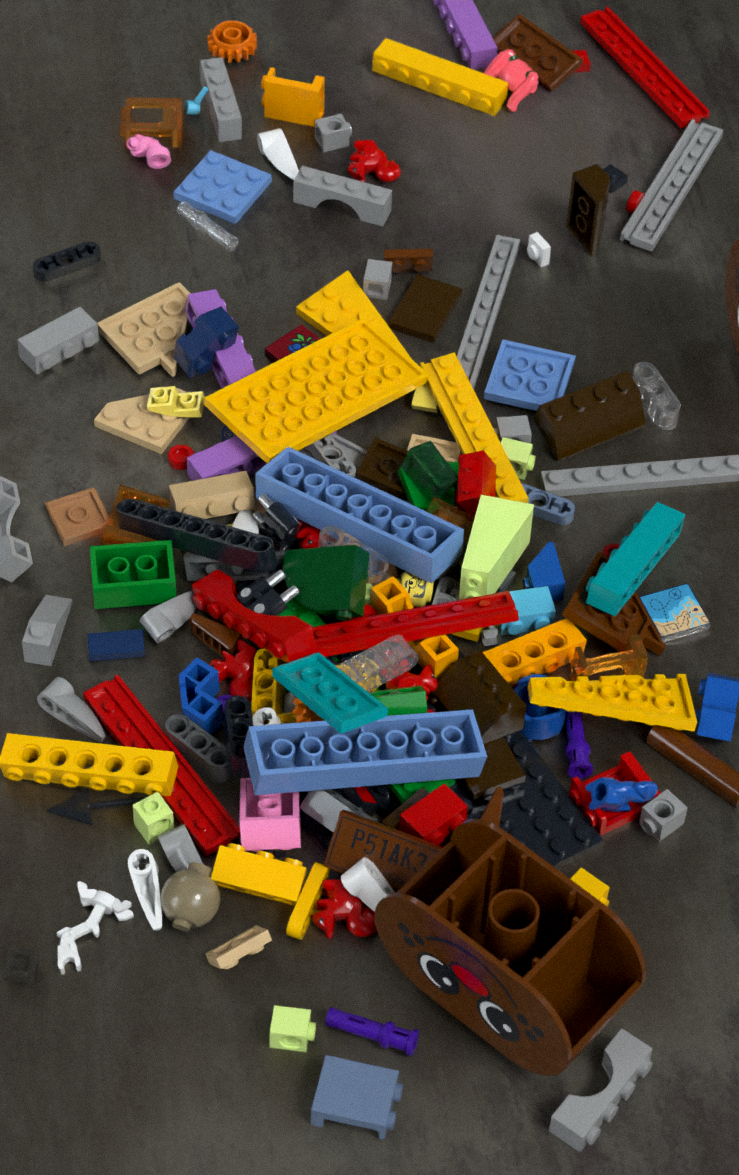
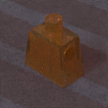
[426,497,475,547]

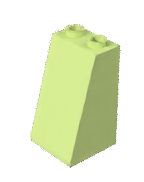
[459,495,534,600]

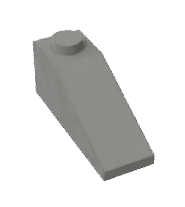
[22,595,73,666]

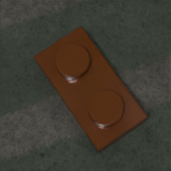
[383,248,433,273]

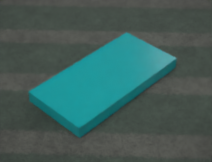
[272,652,388,734]

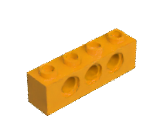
[483,618,587,687]

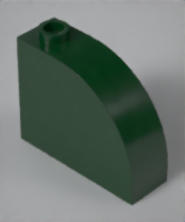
[283,545,370,621]

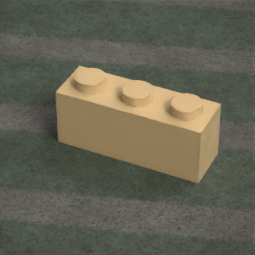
[169,471,255,519]

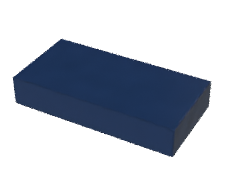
[87,629,145,661]

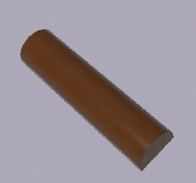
[646,725,739,807]

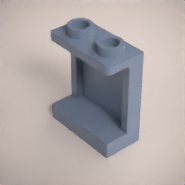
[311,1055,403,1140]

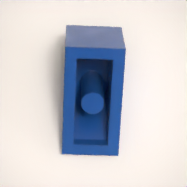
[522,542,565,601]

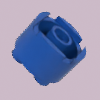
[514,674,566,741]

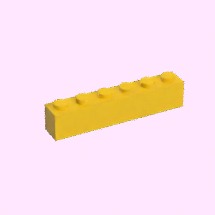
[372,38,508,116]

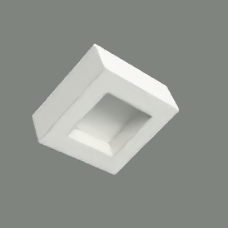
[527,232,551,267]

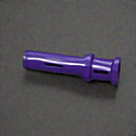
[565,711,593,779]
[325,1007,420,1057]

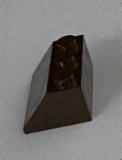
[566,164,611,256]
[431,651,526,744]

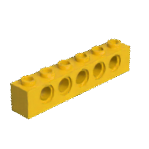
[0,733,178,796]

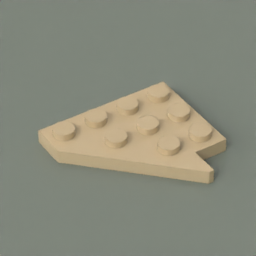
[97,282,191,377]

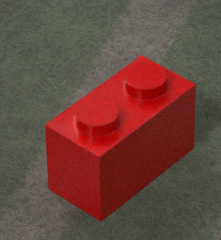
[457,450,496,516]
[399,783,468,845]

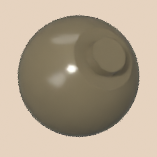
[161,862,220,931]

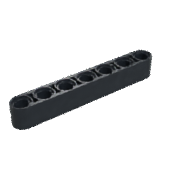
[116,499,278,573]

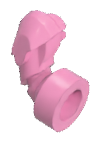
[126,134,171,169]

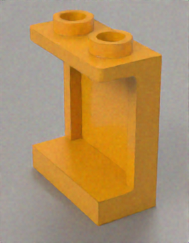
[261,67,325,127]

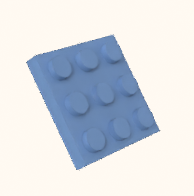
[174,150,272,224]
[484,339,576,411]

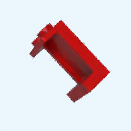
[568,751,661,836]

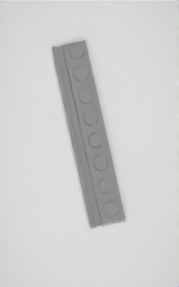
[620,119,723,251]

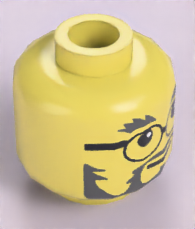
[396,571,434,608]

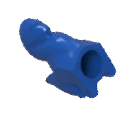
[586,777,658,812]

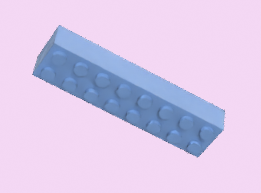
[256,447,464,583]
[243,710,487,795]

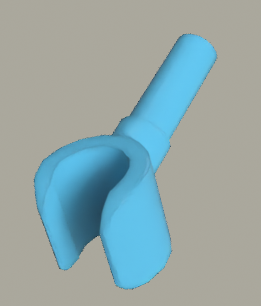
[184,86,208,115]

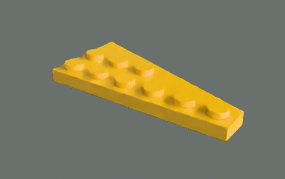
[296,270,412,359]
[527,674,697,731]

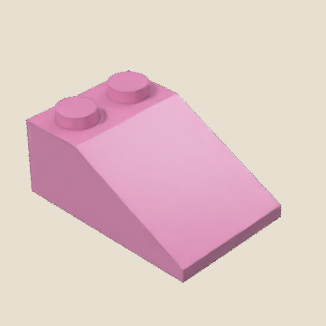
[240,778,301,852]

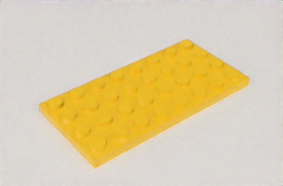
[204,318,429,464]

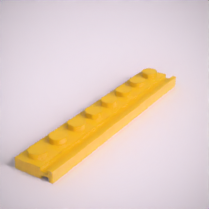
[420,352,529,503]

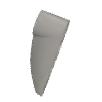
[140,590,197,643]
[37,677,105,743]
[157,824,203,872]

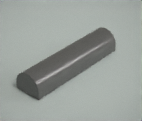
[183,551,285,581]

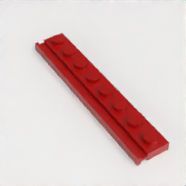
[580,7,710,129]
[304,591,519,657]
[83,675,241,857]

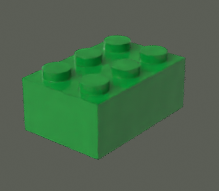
[90,540,176,609]

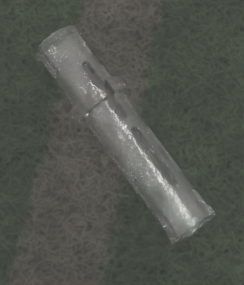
[176,201,239,251]

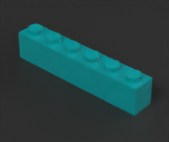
[586,502,686,616]

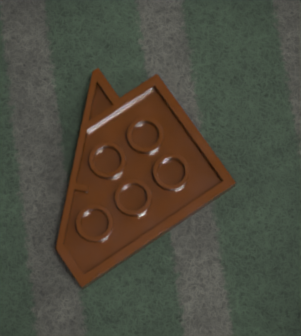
[562,551,666,658]

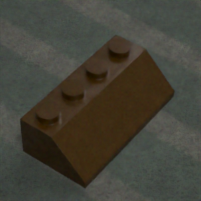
[533,371,646,462]

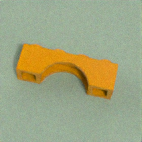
[370,576,459,680]

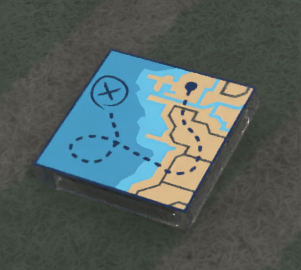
[639,583,711,642]

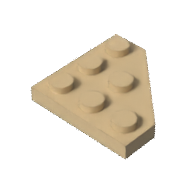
[94,388,190,454]

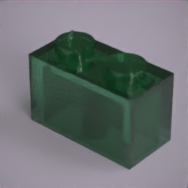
[401,441,458,507]

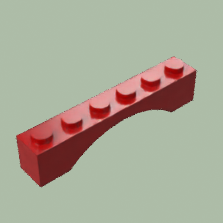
[191,569,317,663]

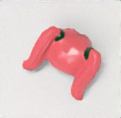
[483,49,538,112]

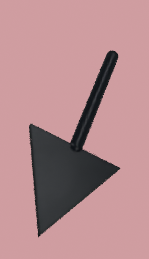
[47,788,145,825]

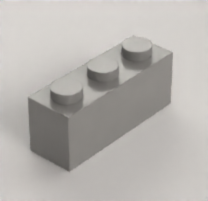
[17,307,99,375]

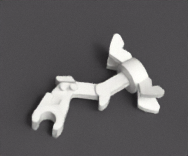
[57,881,134,975]

